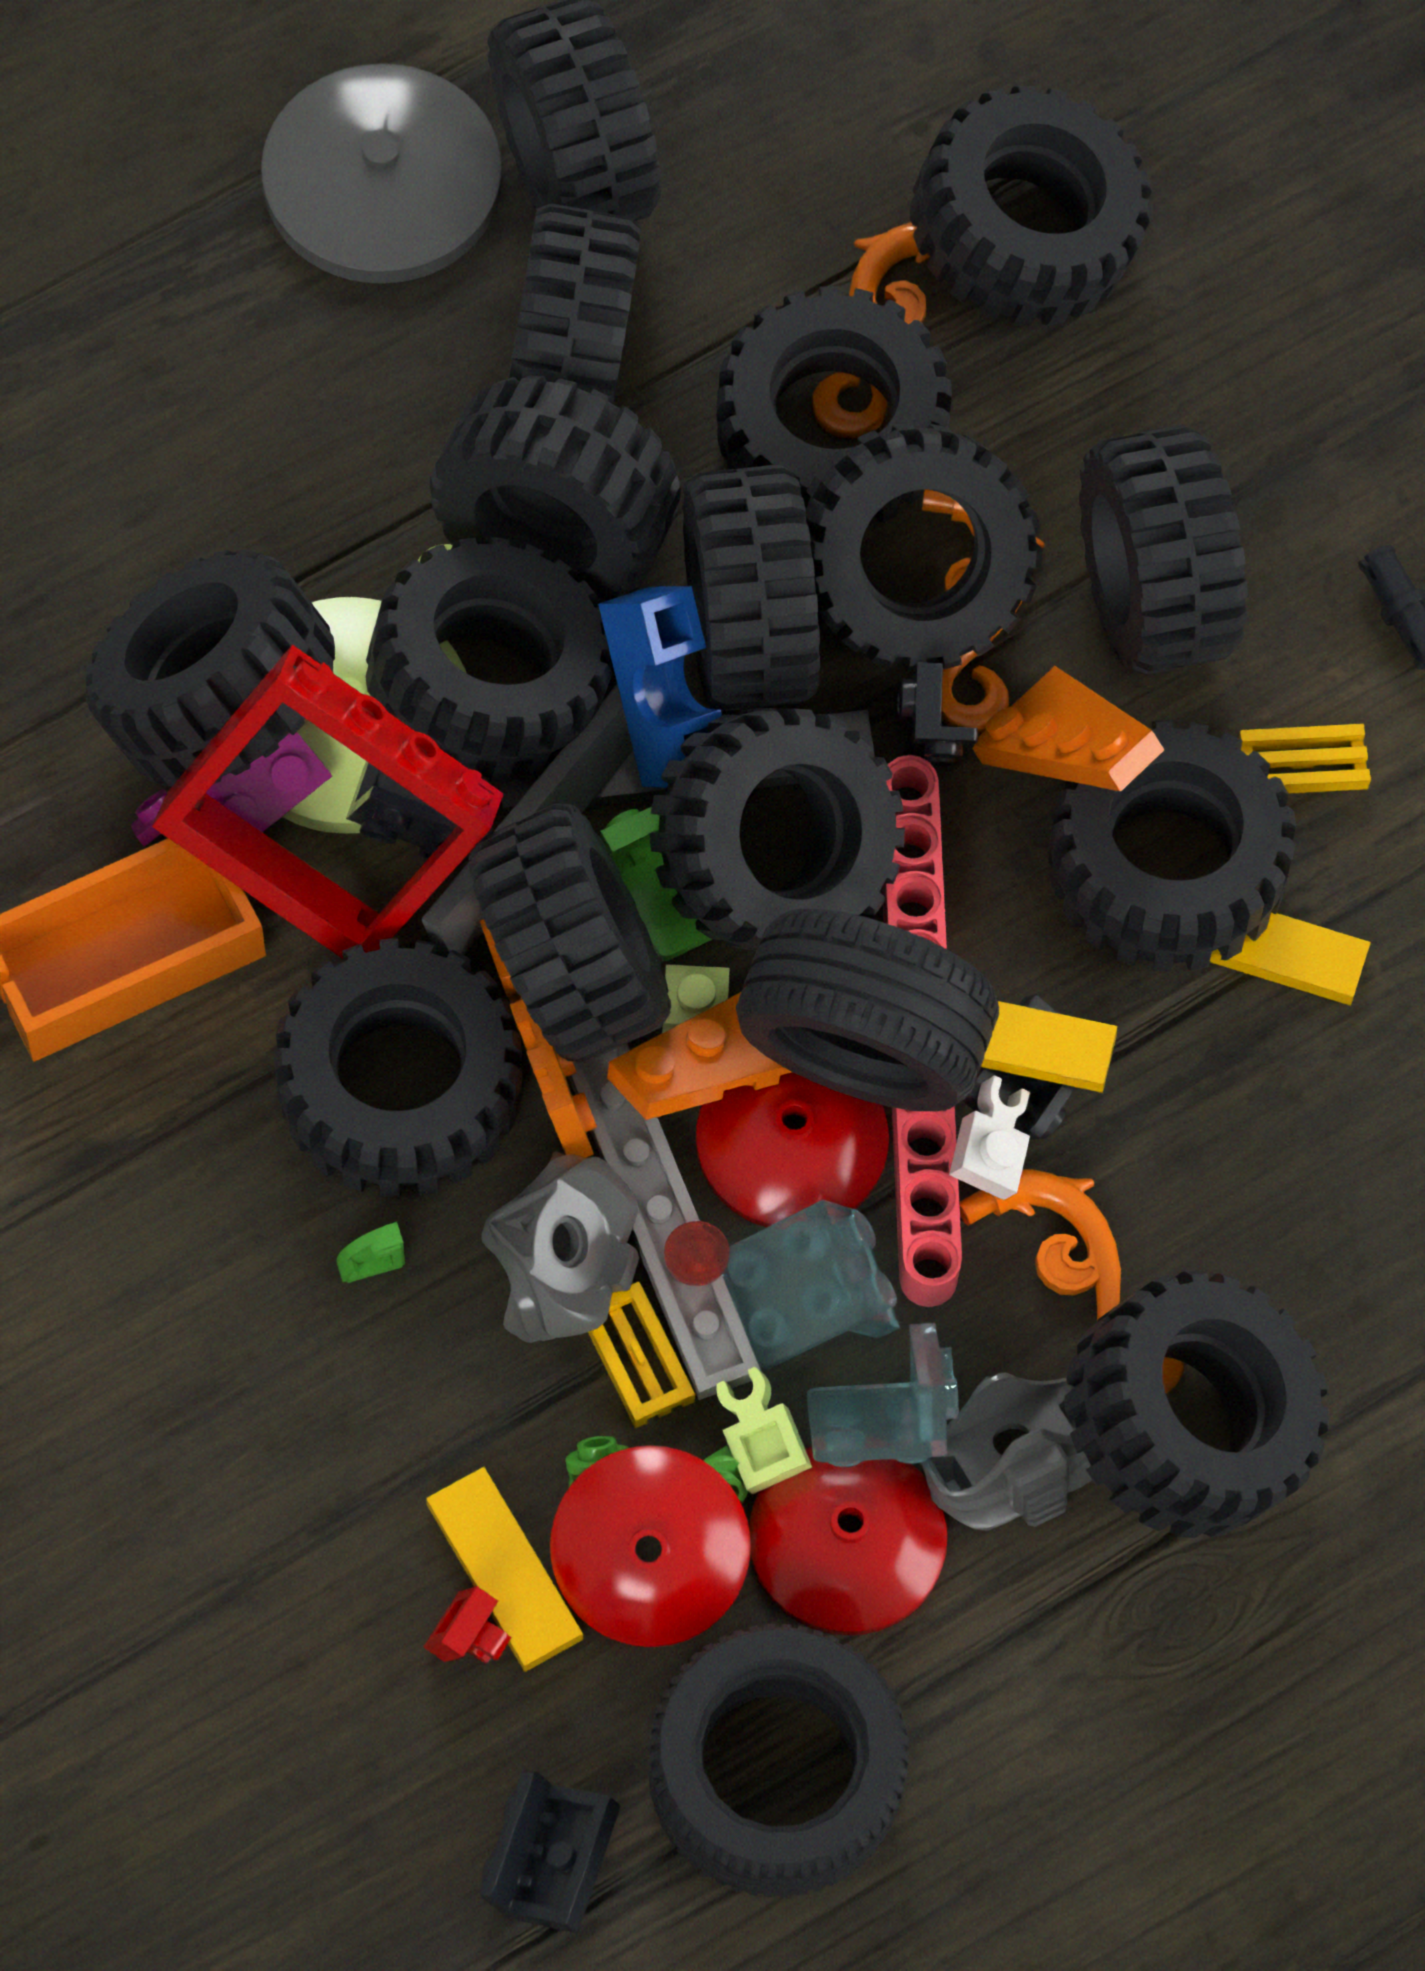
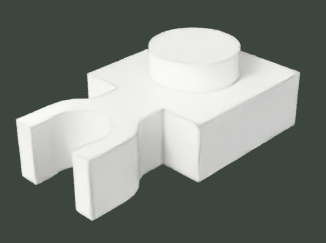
[949,1075,1030,1200]

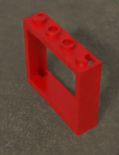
[152,644,503,959]

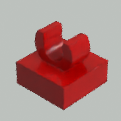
[424,1586,511,1663]

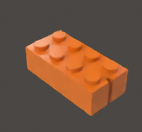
[0,838,266,1062]

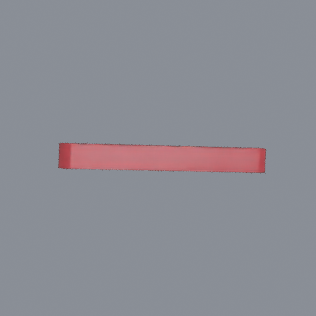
[882,755,962,1307]

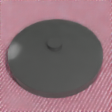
[261,64,502,283]

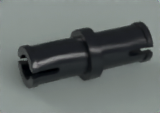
[1358,545,1425,670]

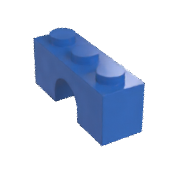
[598,586,722,788]

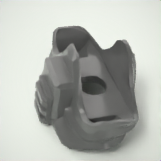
[481,1151,639,1343]
[920,1372,1092,1531]

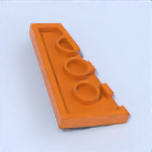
[972,666,1164,792]
[479,919,598,1158]
[607,992,792,1120]

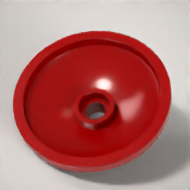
[696,1072,889,1231]
[749,1440,947,1635]
[550,1445,751,1647]

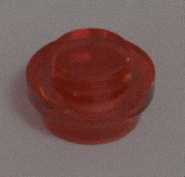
[664,1221,730,1286]

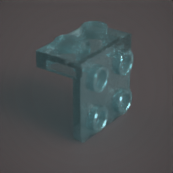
[719,1200,900,1369]
[807,1323,959,1467]

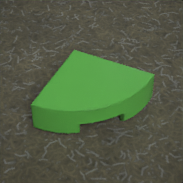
[336,1222,405,1283]

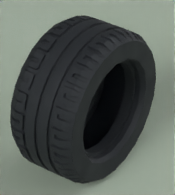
[736,909,999,1112]
[648,1624,909,1897]

